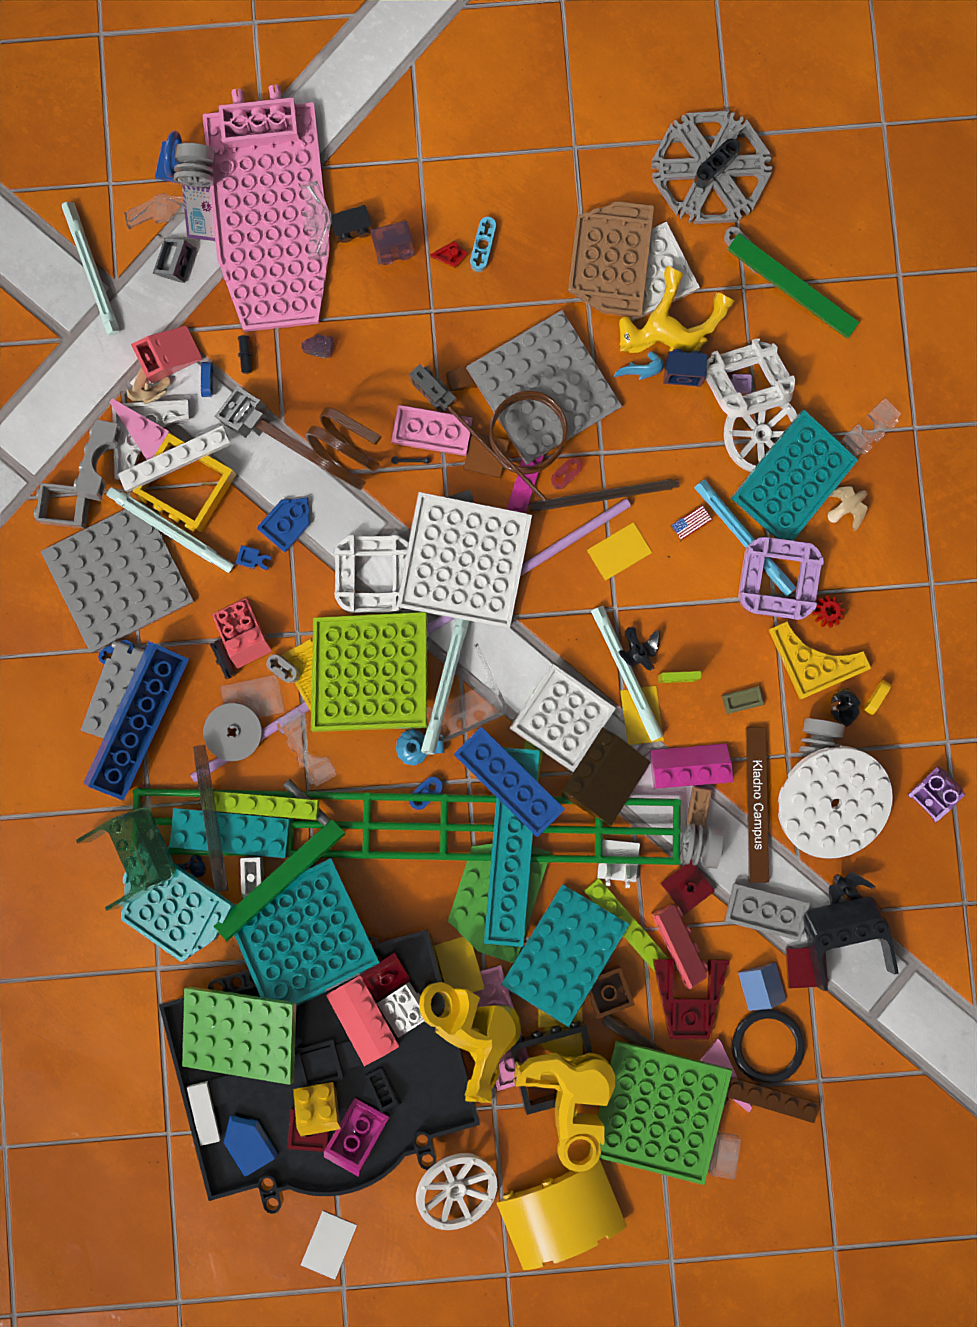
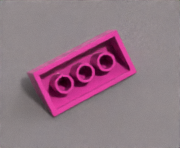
[650,744,733,789]

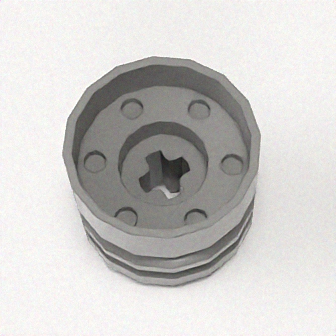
[174,143,215,187]
[799,718,845,755]
[682,823,723,869]

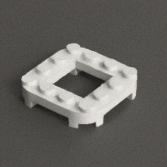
[706,339,795,419]
[335,535,408,613]

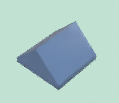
[738,962,787,1011]

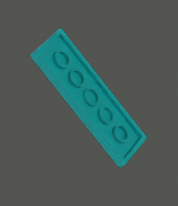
[169,808,290,858]

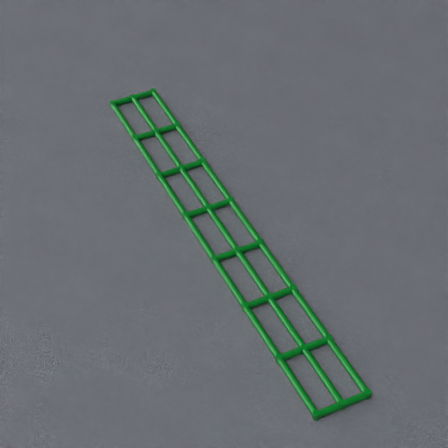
[130,788,681,865]

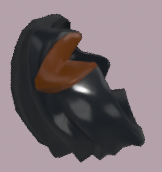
[829,688,861,727]

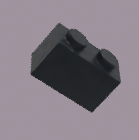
[329,205,373,243]

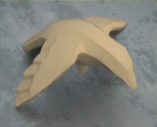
[127,367,171,404]
[827,486,868,531]

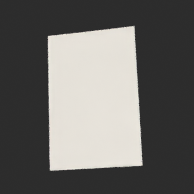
[301,1211,357,1280]

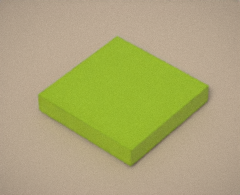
[658,671,701,683]

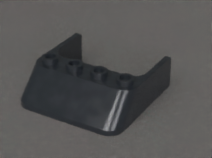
[803,896,899,991]

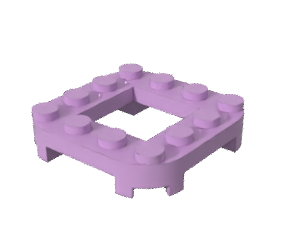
[738,537,824,620]

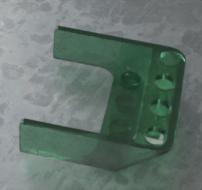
[76,807,176,911]

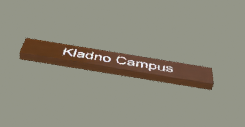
[745,728,769,883]

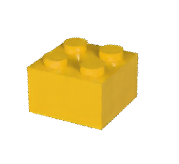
[293,1082,340,1136]

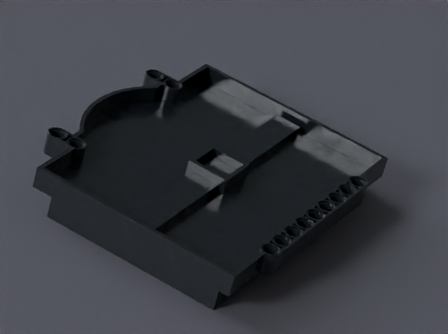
[159,928,480,1214]

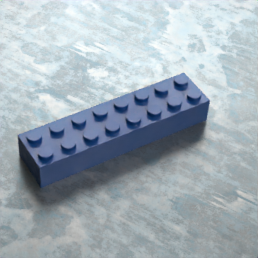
[83,641,189,801]

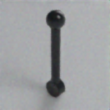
[391,456,431,465]

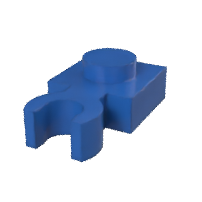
[236,545,272,570]

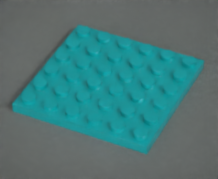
[234,858,379,1006]

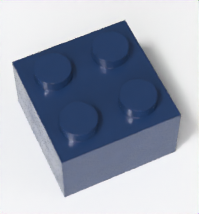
[663,349,708,387]

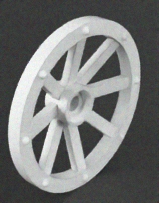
[724,402,797,472]
[416,1153,497,1230]

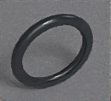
[732,1009,806,1084]

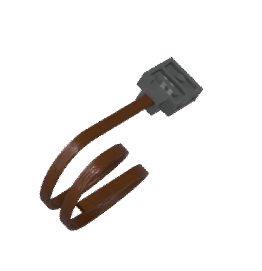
[409,364,568,502]
[214,386,382,490]

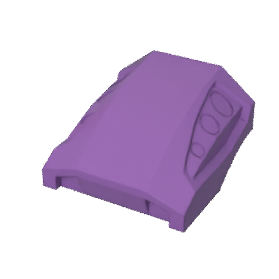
[908,766,965,822]

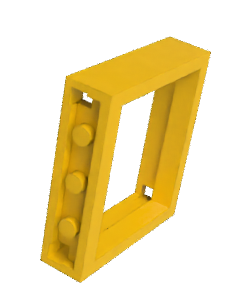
[133,433,237,532]

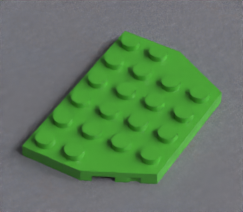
[448,843,551,963]

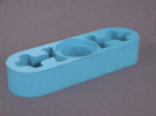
[470,217,496,272]

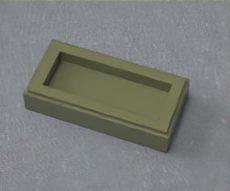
[722,686,764,714]

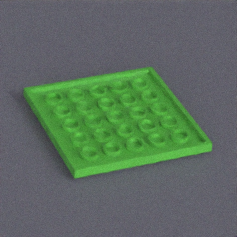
[589,1040,732,1185]

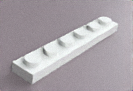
[118,426,231,492]

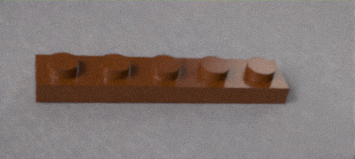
[726,1076,820,1123]

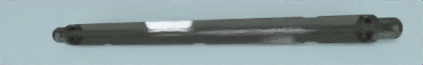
[529,479,680,512]

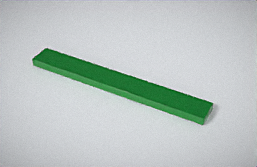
[727,233,860,339]
[213,820,346,942]

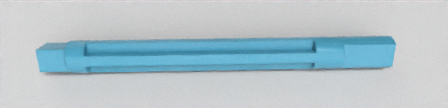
[694,479,796,596]

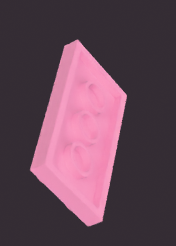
[391,405,473,456]

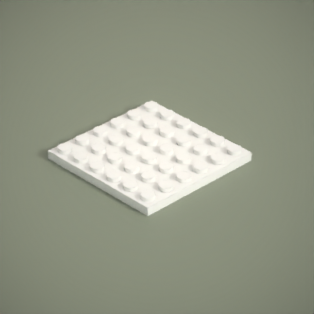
[396,492,532,628]

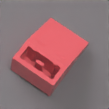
[131,326,203,384]
[212,598,272,668]

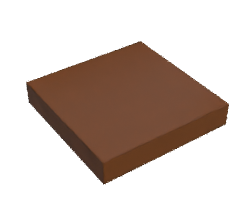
[463,433,509,478]

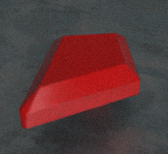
[430,241,468,268]

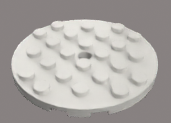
[778,746,893,858]

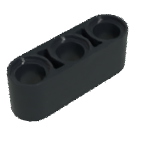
[694,138,740,188]

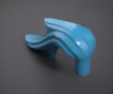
[614,351,665,380]

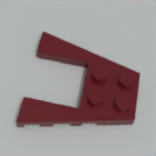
[653,958,730,1039]

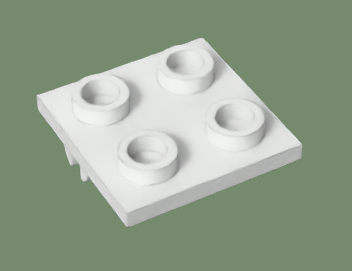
[597,839,640,888]

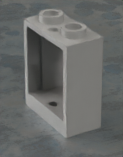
[34,483,90,529]

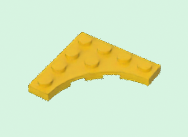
[769,622,871,699]

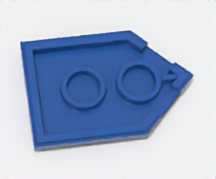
[257,497,310,553]
[224,1115,279,1176]

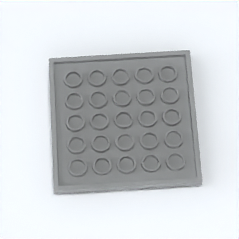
[466,310,622,465]
[41,502,195,653]

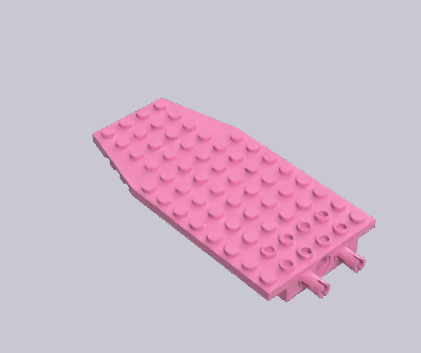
[203,85,330,332]

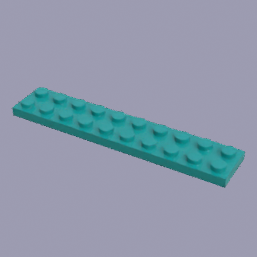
[484,747,540,947]

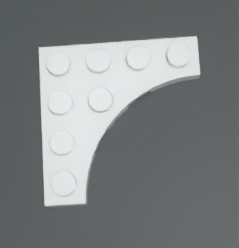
[112,400,190,480]

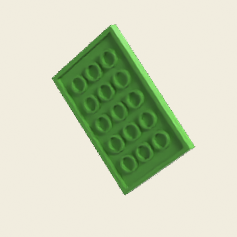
[182,986,296,1085]

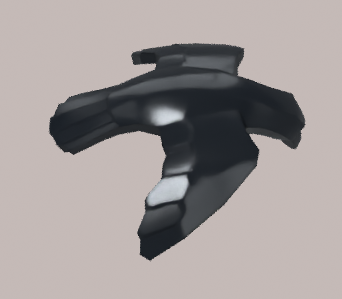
[618,627,660,671]
[829,872,876,904]

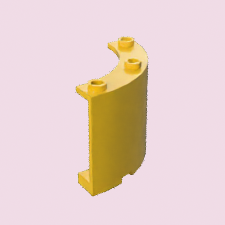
[497,1159,627,1270]

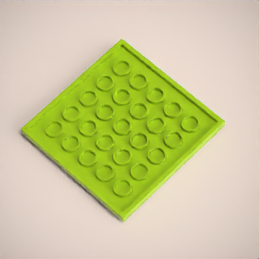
[311,612,427,732]

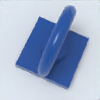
[155,131,182,183]

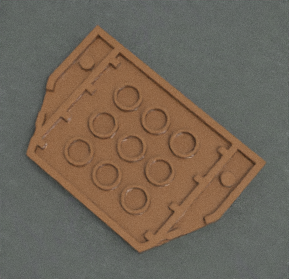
[568,201,654,318]

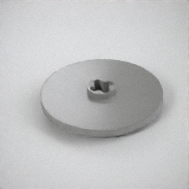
[203,703,262,761]

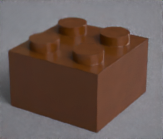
[589,965,635,1019]

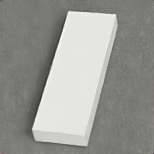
[187,1081,221,1146]

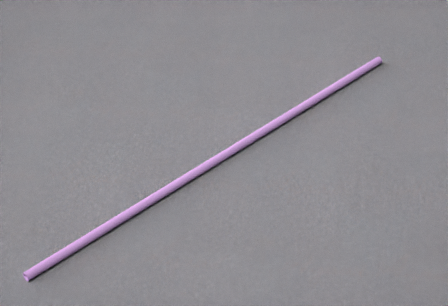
[190,499,631,782]

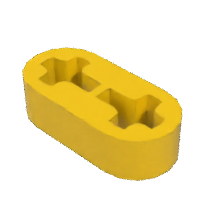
[863,680,891,715]

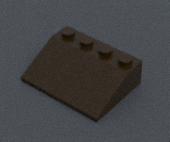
[561,727,651,826]

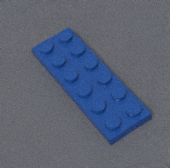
[454,727,565,837]

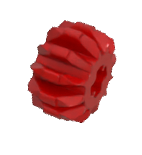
[812,595,846,628]

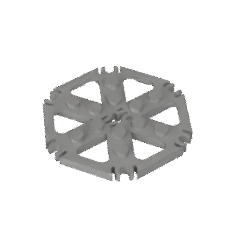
[651,111,772,224]

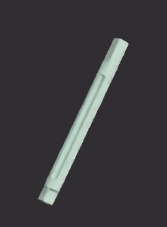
[62,202,120,335]
[106,487,235,573]
[591,606,664,741]
[421,618,469,754]

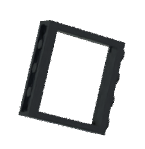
[509,1020,593,1115]

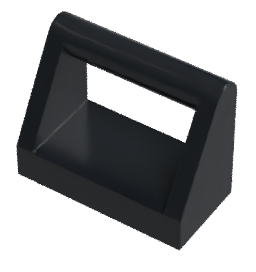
[153,238,197,283]

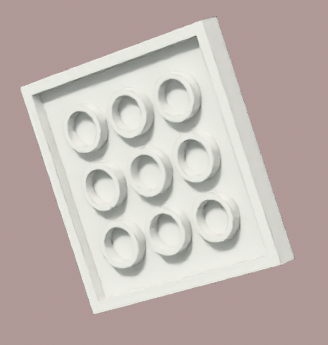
[629,222,700,321]
[510,664,616,772]

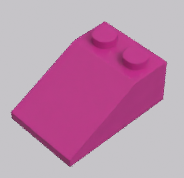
[324,1098,389,1177]

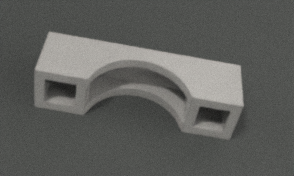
[73,419,122,501]

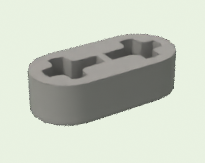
[266,655,300,683]

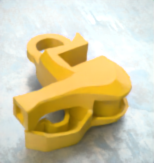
[419,982,521,1103]
[513,1053,616,1172]

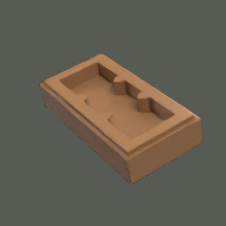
[686,786,712,828]

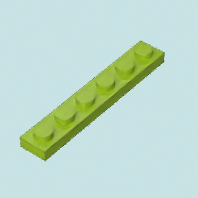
[202,791,319,820]
[584,878,676,972]

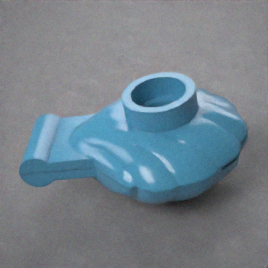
[396,729,445,766]

